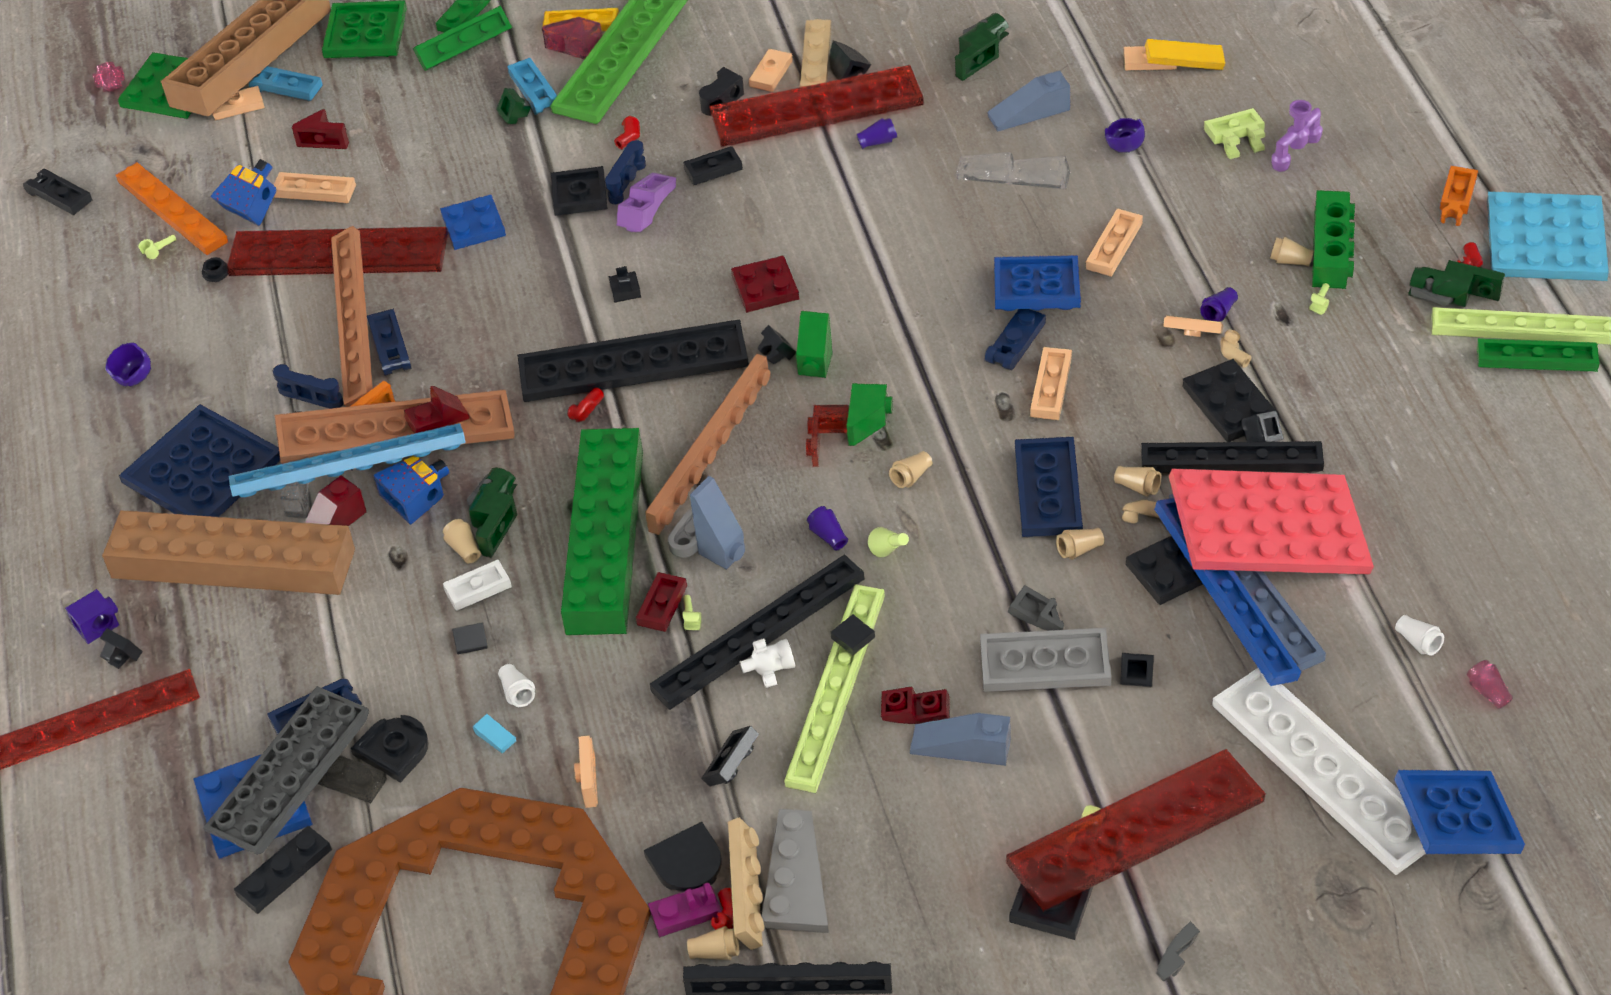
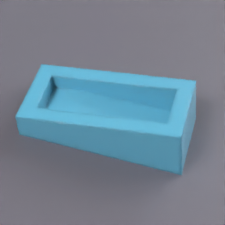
[473,714,516,754]

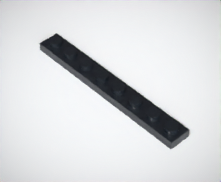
[650,554,865,710]

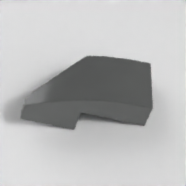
[1008,585,1064,631]
[1156,921,1200,982]

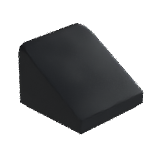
[1242,411,1284,442]
[1120,653,1154,687]

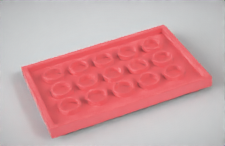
[1169,469,1374,574]

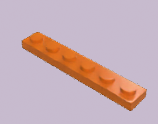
[116,162,228,255]

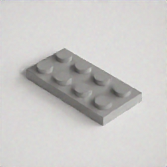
[980,628,1111,692]

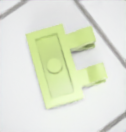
[1204,108,1265,159]

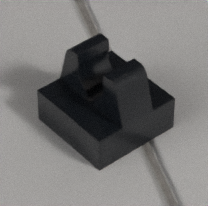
[608,266,641,303]
[758,325,796,364]
[100,628,143,669]

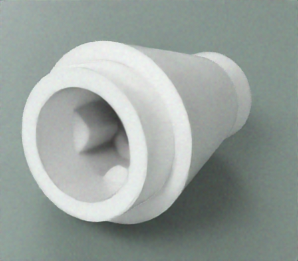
[1395,615,1444,655]
[498,664,535,707]

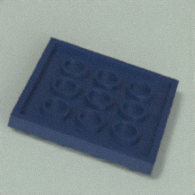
[119,404,280,517]

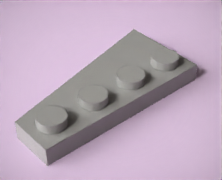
[762,809,829,933]

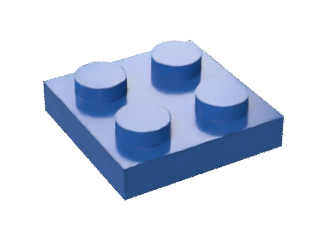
[440,195,506,250]

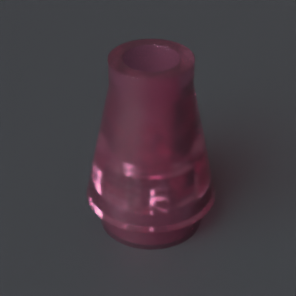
[1467,660,1513,709]

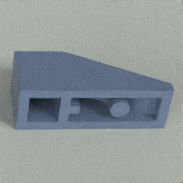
[987,71,1070,132]
[690,476,745,570]
[910,713,1011,766]

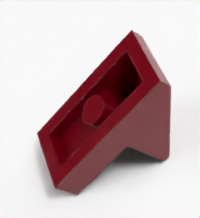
[292,109,349,149]
[404,386,470,434]

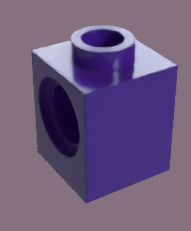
[65,589,119,644]

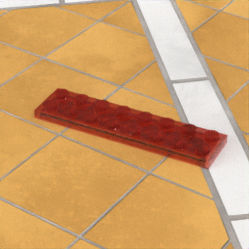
[709,65,924,147]
[227,227,448,276]
[1006,749,1266,911]

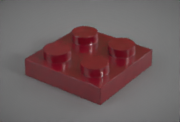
[731,255,799,313]

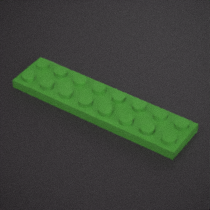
[551,0,688,124]

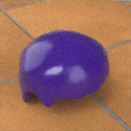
[1105,118,1145,153]
[105,343,151,387]

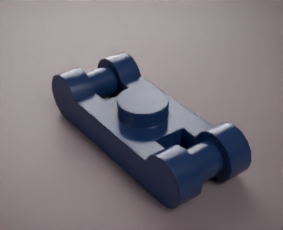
[605,140,646,205]
[272,364,344,409]

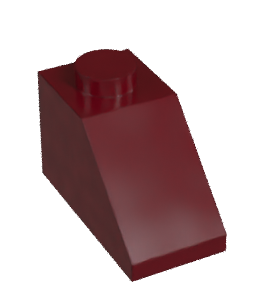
[305,475,367,526]

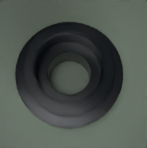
[202,257,229,282]

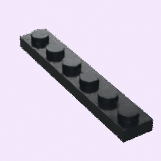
[1141,441,1324,473]
[683,961,892,995]

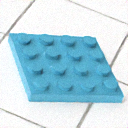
[1487,192,1609,281]

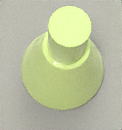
[868,527,909,557]

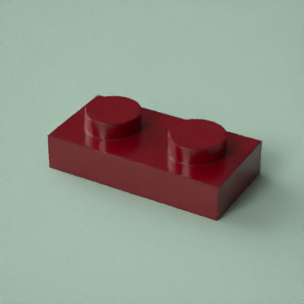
[636,572,687,632]

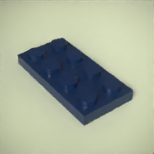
[1015,437,1083,537]

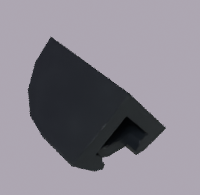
[829,40,871,82]

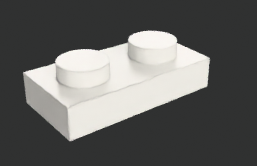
[443,560,512,611]

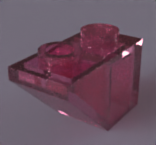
[542,17,602,60]

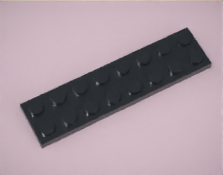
[517,319,749,402]

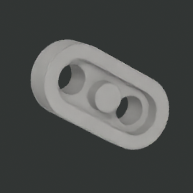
[668,508,698,558]

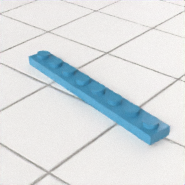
[229,423,466,497]

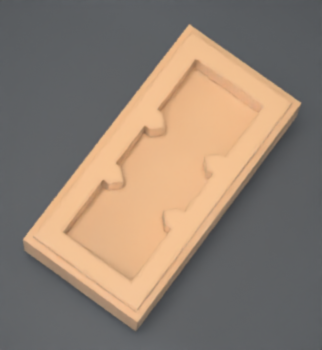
[1124,46,1177,71]
[749,49,793,92]
[213,86,265,121]
[1163,316,1223,337]
[574,735,598,808]

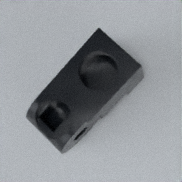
[699,67,744,116]

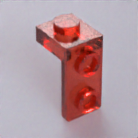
[806,405,849,467]

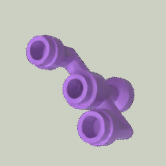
[1271,100,1323,172]

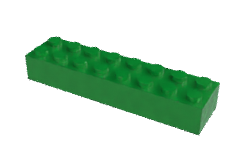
[561,428,643,635]

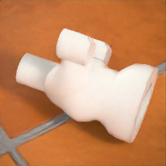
[740,639,795,688]

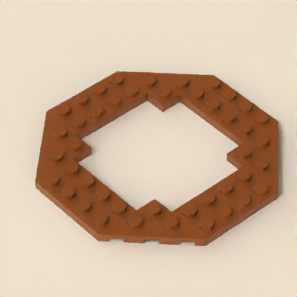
[288,788,651,995]

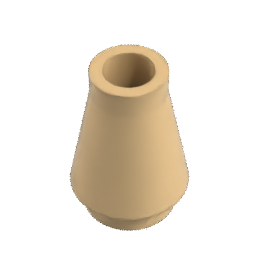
[1270,237,1314,267]
[889,451,932,488]
[1114,466,1161,496]
[443,519,481,564]
[1056,528,1104,560]
[687,926,739,960]

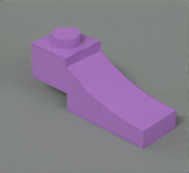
[617,172,676,232]

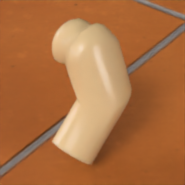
[1220,329,1251,368]
[1122,500,1159,524]

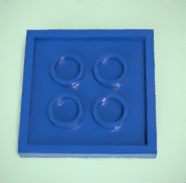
[994,255,1081,311]
[193,754,313,859]
[1394,770,1525,854]

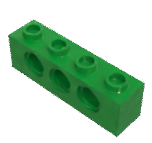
[1312,190,1355,289]

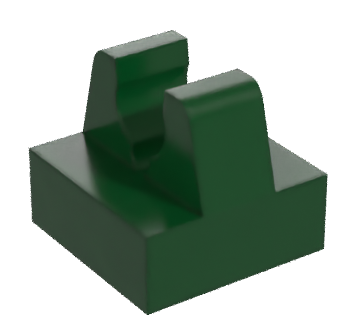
[496,88,531,124]

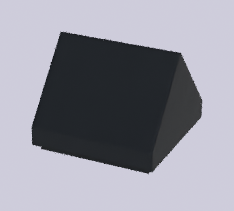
[452,622,488,655]

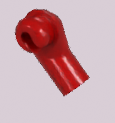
[614,116,640,150]
[1457,242,1483,267]
[567,388,604,422]
[711,888,734,930]

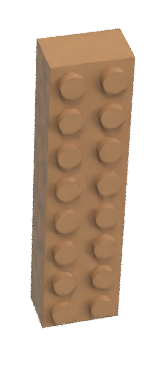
[161,0,331,117]
[102,510,355,595]

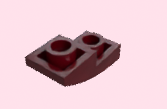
[881,686,950,724]

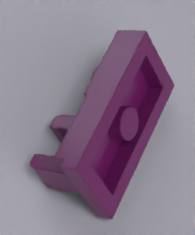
[648,883,722,938]

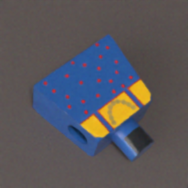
[211,159,276,226]
[373,456,449,525]

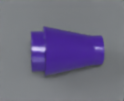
[856,118,897,149]
[1200,287,1238,322]
[807,506,848,551]

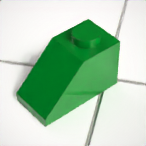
[796,311,833,378]
[847,383,893,446]

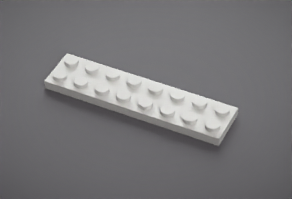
[1212,668,1426,875]

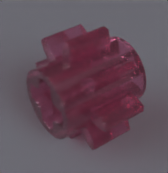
[92,62,125,92]

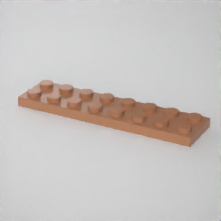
[275,390,514,464]

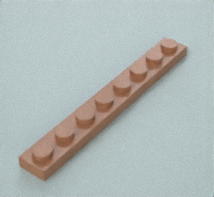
[331,226,373,407]
[645,354,770,535]

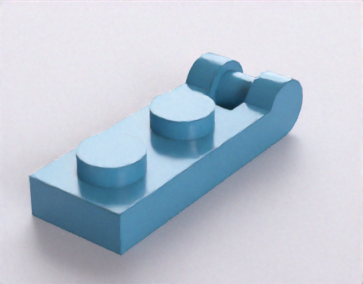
[507,58,557,115]
[249,66,323,101]

